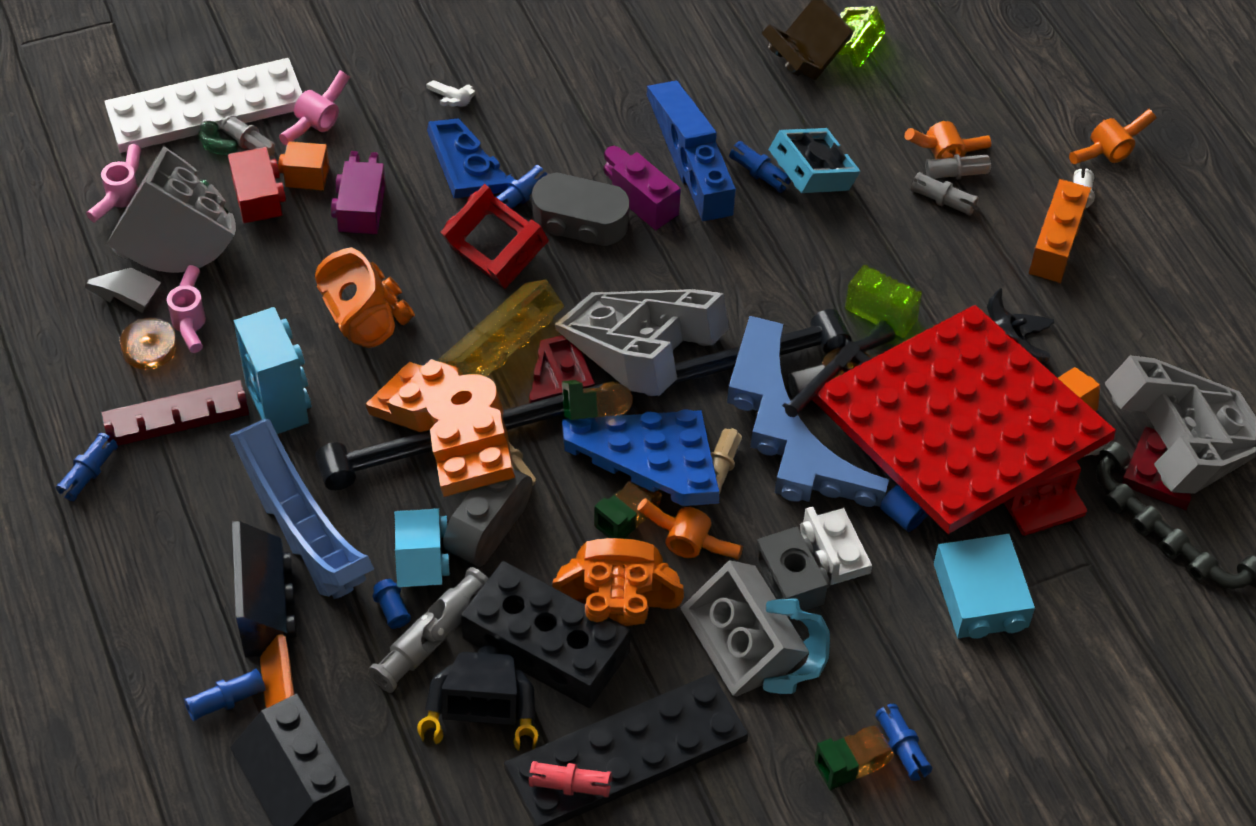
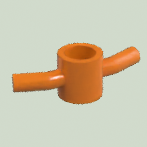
[1069,109,1157,164]
[905,121,991,159]
[637,498,743,560]

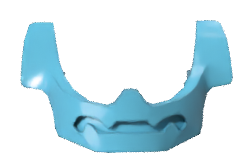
[763,599,830,694]

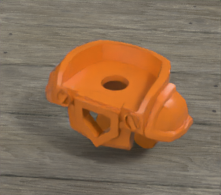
[315,247,415,348]
[552,538,684,626]

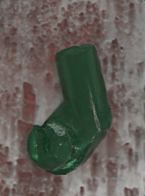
[198,120,238,156]

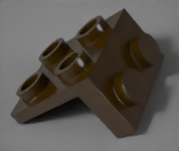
[762,0,853,80]

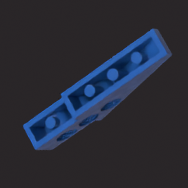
[647,80,736,222]

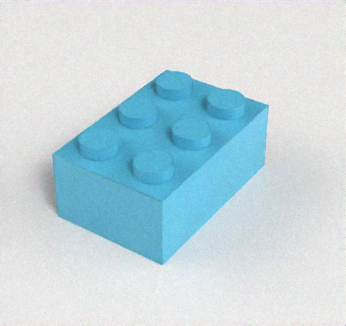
[233,307,312,434]

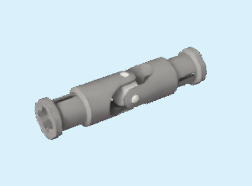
[368,567,489,693]

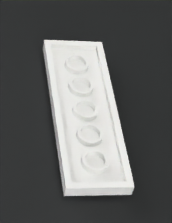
[105,58,302,153]

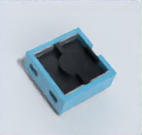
[768,128,861,193]

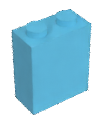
[934,534,1035,639]

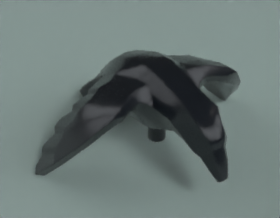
[987,288,1054,362]

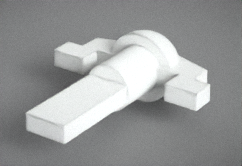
[426,80,475,107]

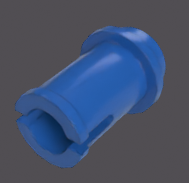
[372,579,411,629]

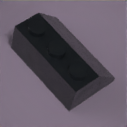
[232,521,297,657]
[230,694,354,826]

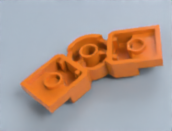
[365,359,515,497]

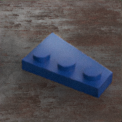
[427,118,514,198]

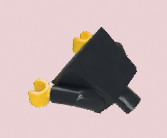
[417,646,538,750]

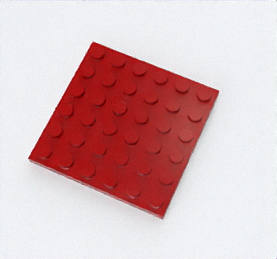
[813,305,1116,534]

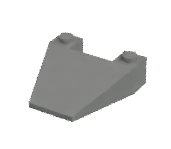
[555,289,729,396]
[1105,355,1256,494]

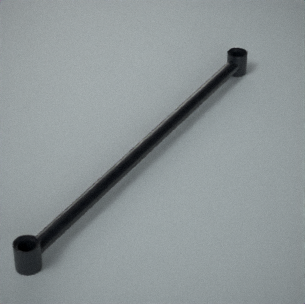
[315,309,852,491]

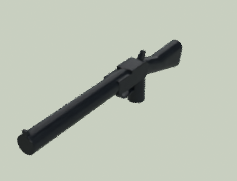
[782,320,896,417]

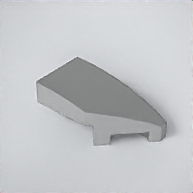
[85,268,161,313]

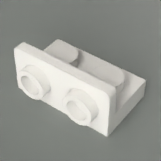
[800,507,872,585]

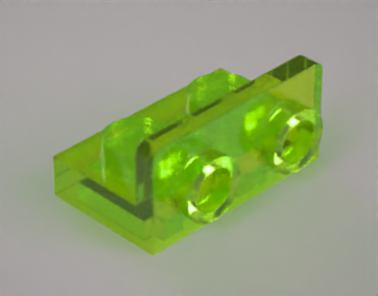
[838,6,885,67]

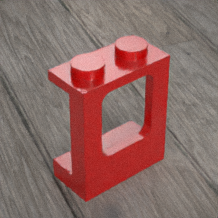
[440,184,549,289]

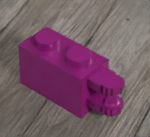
[604,145,681,231]
[331,151,386,234]

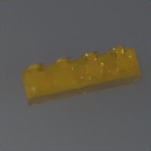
[436,279,565,377]

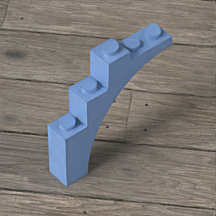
[727,316,889,507]
[230,419,374,599]

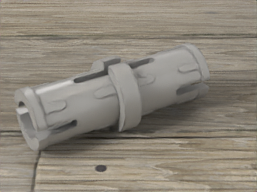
[911,172,978,216]

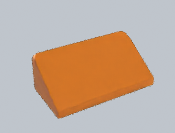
[260,634,295,708]

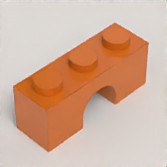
[1029,179,1091,283]

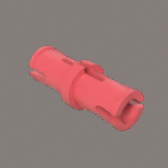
[529,761,612,798]

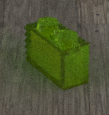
[844,265,922,338]

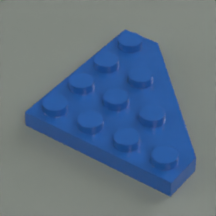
[562,409,719,506]

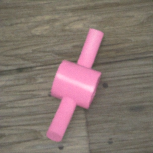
[279,71,350,145]
[86,144,141,223]
[167,265,206,353]

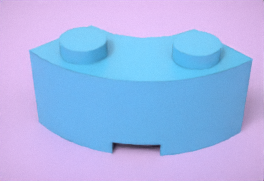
[394,508,450,587]

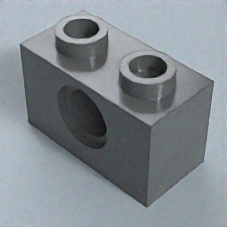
[755,527,830,617]

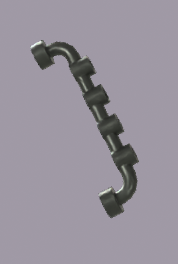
[1096,442,1256,589]

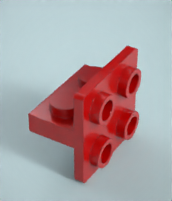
[1004,461,1087,536]

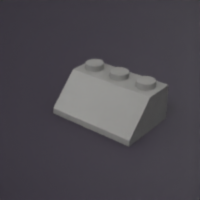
[680,560,809,696]

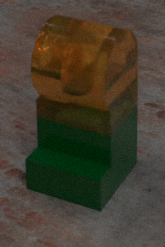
[562,380,633,420]
[594,480,662,539]
[814,726,894,791]

